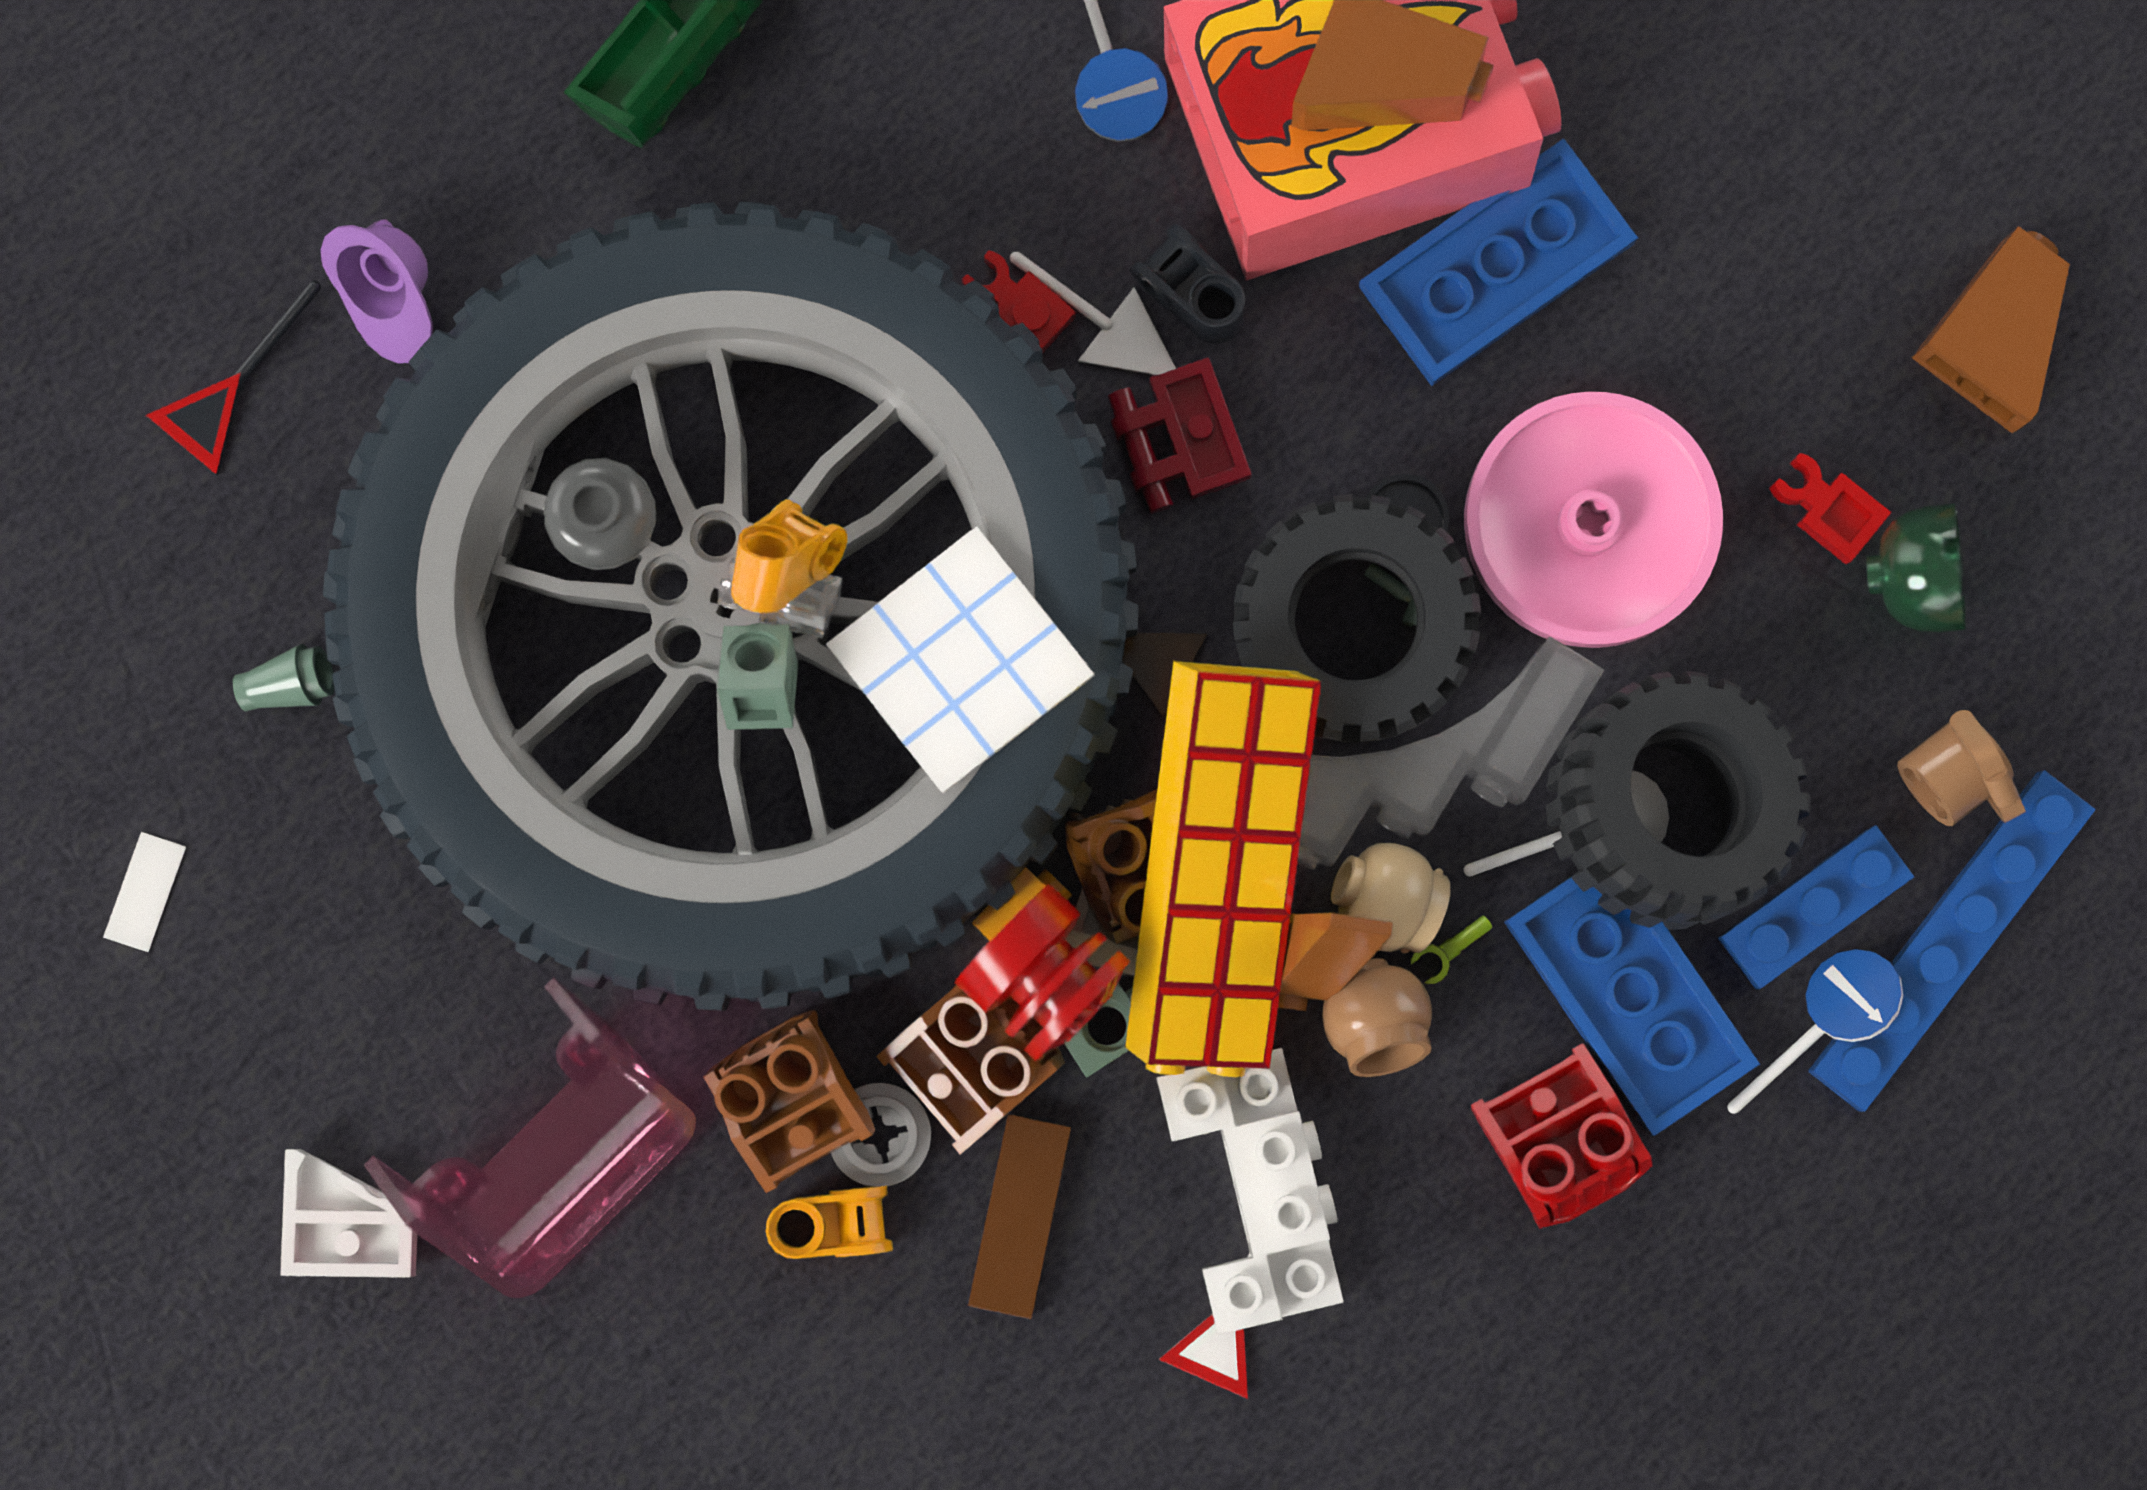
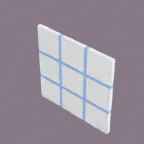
[826,526,1095,794]

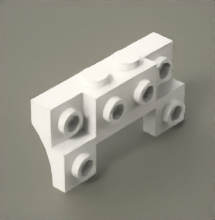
[1157,1048,1343,1335]

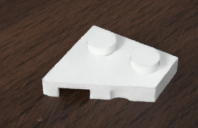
[281,1149,418,1277]

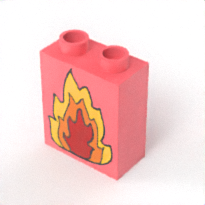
[1164,0,1562,281]

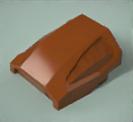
[876,985,1065,1154]
[703,1010,875,1193]

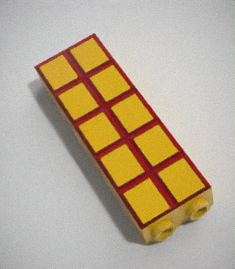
[1125,661,1321,1077]

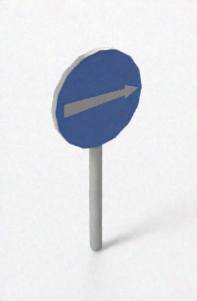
[1075,0,1168,142]

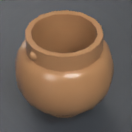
[1322,958,1432,1077]

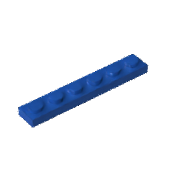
[1808,770,2096,1112]

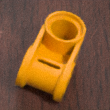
[731,499,847,613]
[766,1185,893,1259]

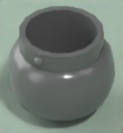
[544,458,656,570]

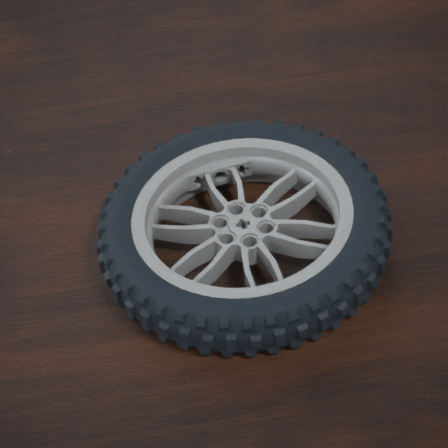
[323,202,1139,1011]

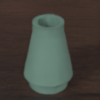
[233,644,335,711]

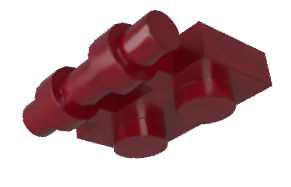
[1108,357,1252,514]

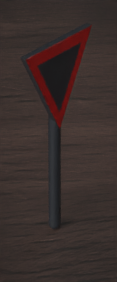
[146,280,321,475]

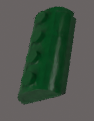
[564,0,763,148]

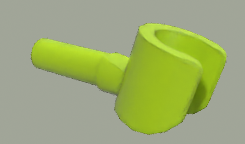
[1411,915,1492,984]

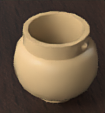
[1331,843,1450,953]

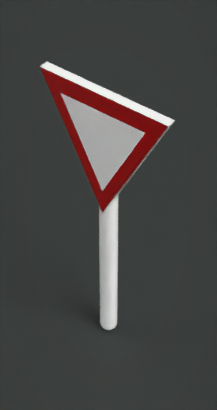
[1159,1253,1251,1399]

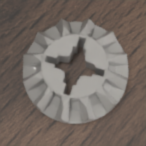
[831,1083,931,1187]

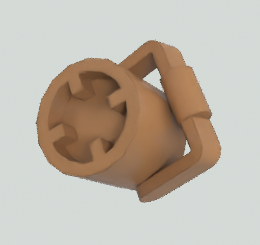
[1897,710,2026,826]

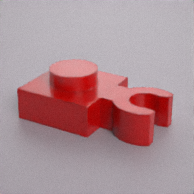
[962,250,1076,354]
[1769,453,1892,564]

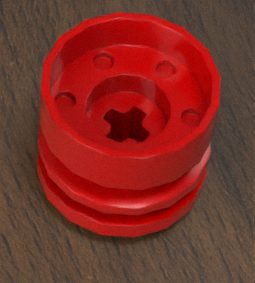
[954,884,1131,1061]

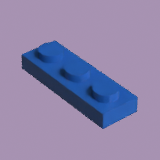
[1717,825,1914,989]

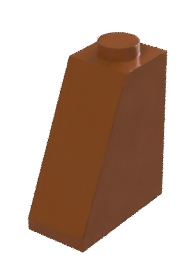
[1291,0,1494,131]
[1912,226,2070,434]

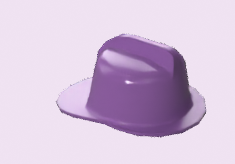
[320,219,433,364]

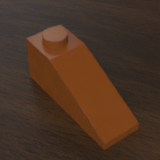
[1278,913,1393,1011]

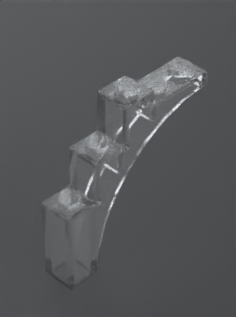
[1297,636,1604,870]

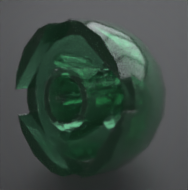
[1867,503,1966,633]

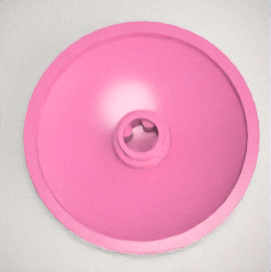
[1464,392,1723,648]

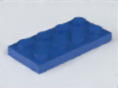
[1358,138,1638,386]
[1504,876,1760,1136]

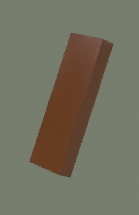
[968,1114,1071,1319]

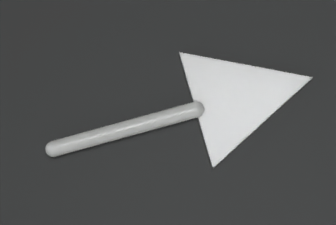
[1010,252,1176,376]

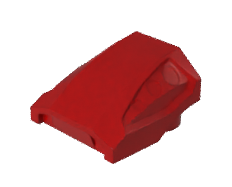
[1471,1043,1652,1229]

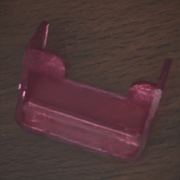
[364,978,696,1298]

